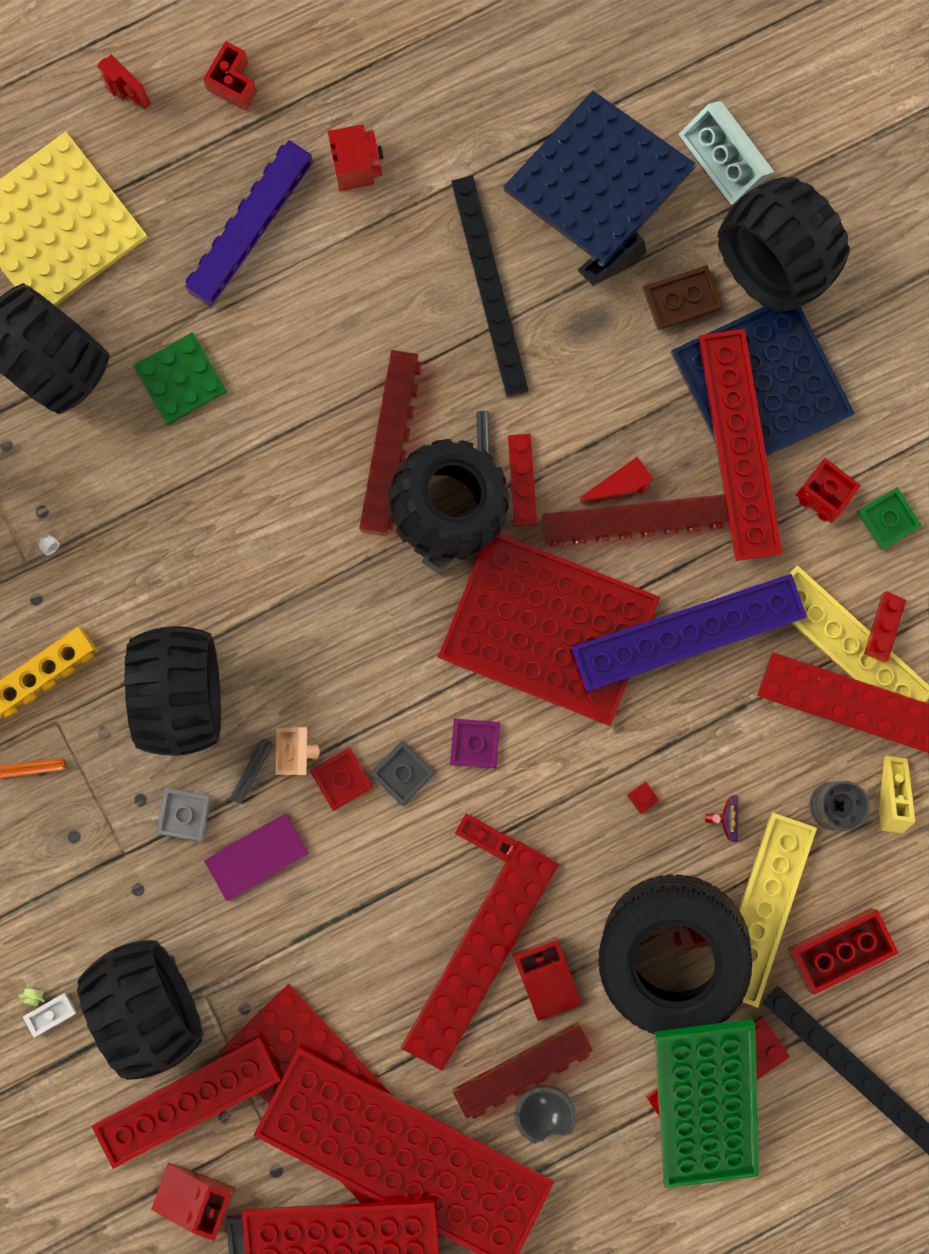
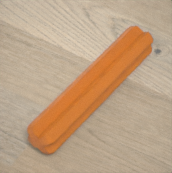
[0,758,66,778]

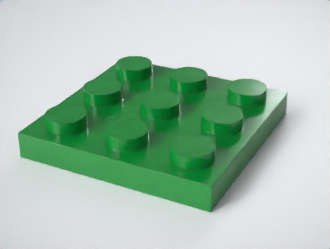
[133,332,227,425]

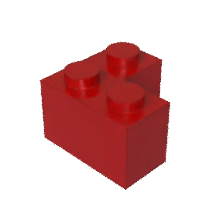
[203,41,257,111]

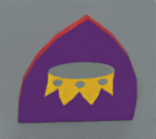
[705,795,738,842]

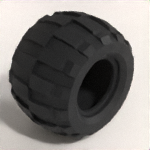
[388,439,509,562]

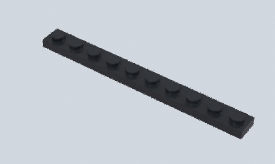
[451,175,528,397]
[762,986,929,1155]

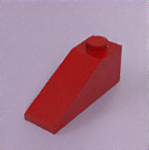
[580,457,654,504]

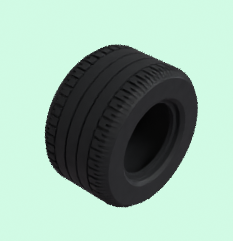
[598,874,752,1035]

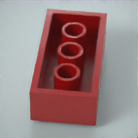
[787,908,899,995]

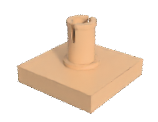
[276,727,320,775]

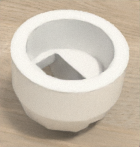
[38,535,60,556]

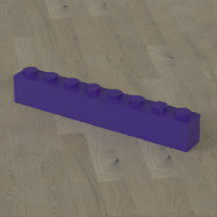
[185,140,313,307]

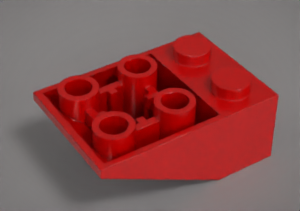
[513,937,582,1021]
[151,1163,235,1241]

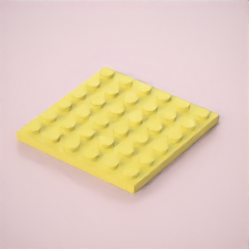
[0,131,148,306]

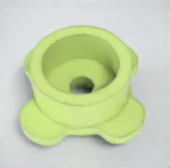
[19,989,45,1006]

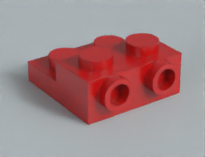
[97,54,151,110]
[795,458,861,523]

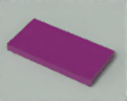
[204,813,309,901]

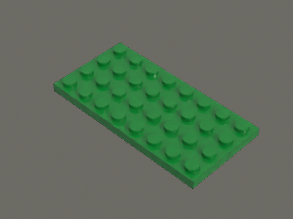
[654,1019,759,1189]

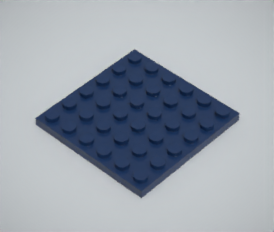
[503,90,696,266]
[670,307,855,457]

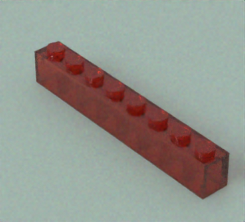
[359,350,422,537]
[541,494,729,547]

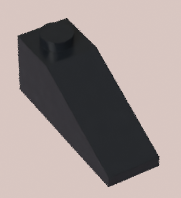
[578,232,646,286]

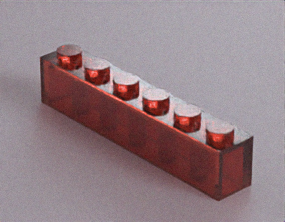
[453,1022,593,1119]

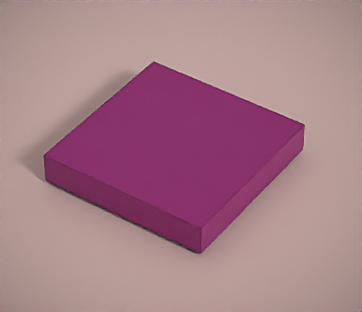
[450,718,500,769]

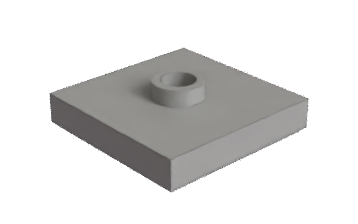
[156,788,212,842]

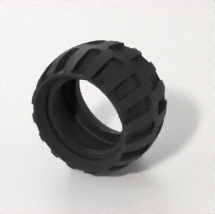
[717,177,850,312]
[0,283,110,415]
[124,626,221,756]
[77,940,203,1080]

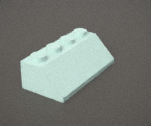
[678,101,774,205]

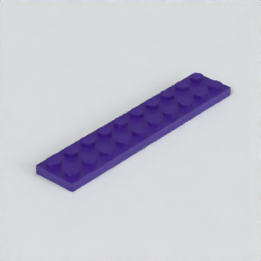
[571,574,807,692]

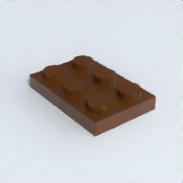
[643,265,723,331]

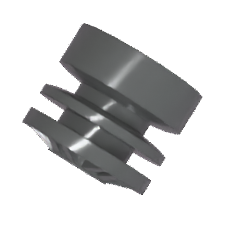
[809,781,870,831]

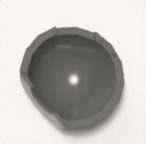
[514,1085,576,1144]

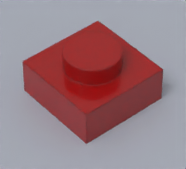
[627,781,660,814]

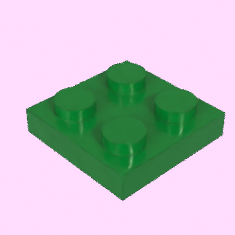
[857,487,922,550]

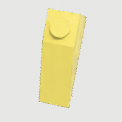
[879,756,915,833]

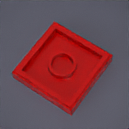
[310,747,373,811]

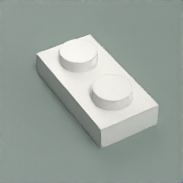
[23,992,78,1037]

